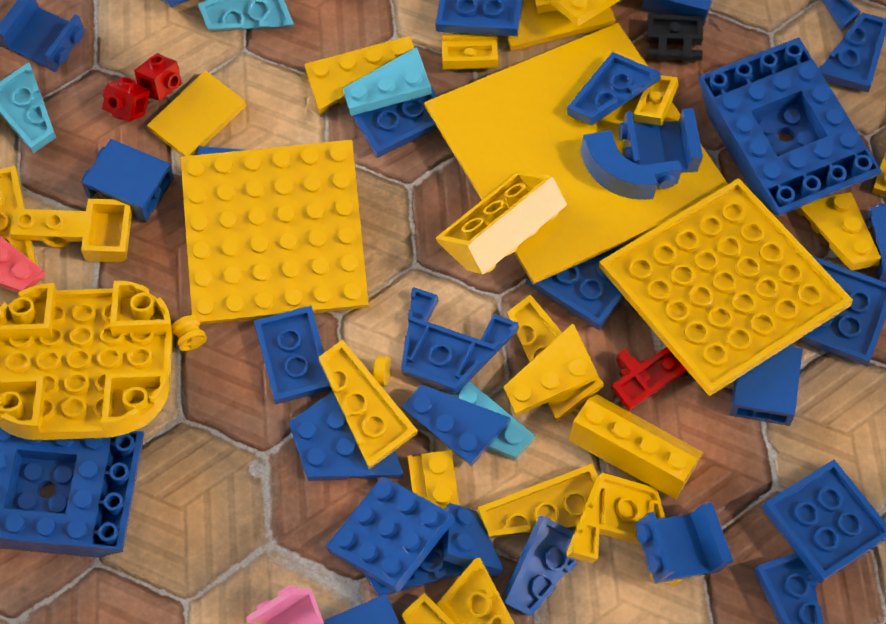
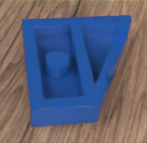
[442,503,503,577]

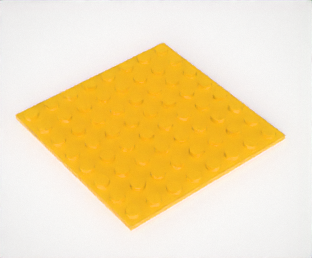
[424,23,728,284]

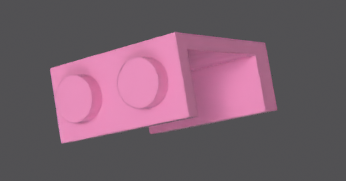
[246,586,324,624]

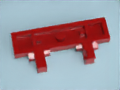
[611,347,687,411]

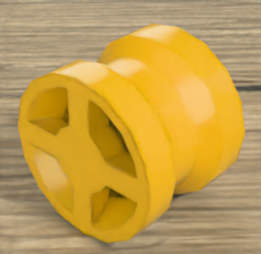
[171,315,207,351]

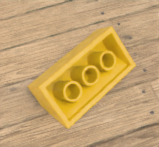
[436,171,567,274]
[568,394,704,500]

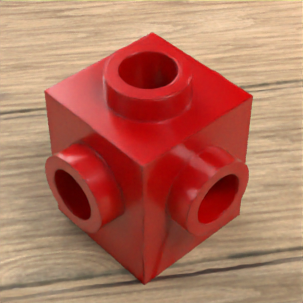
[134,53,182,101]
[102,77,150,122]

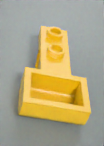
[10,198,133,263]

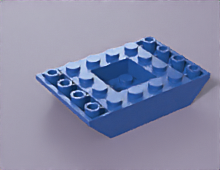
[699,37,882,216]
[0,428,144,558]

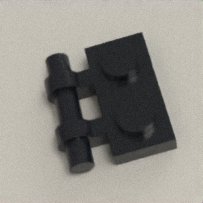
[646,14,703,63]

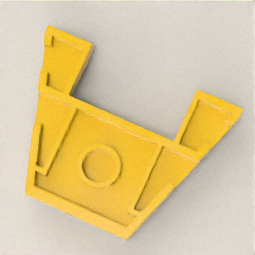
[566,473,682,586]

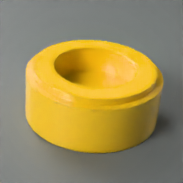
[372,356,391,387]

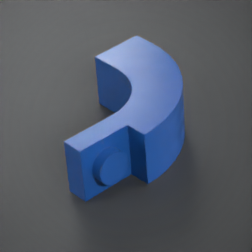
[580,130,682,199]

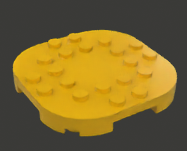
[0,281,173,440]

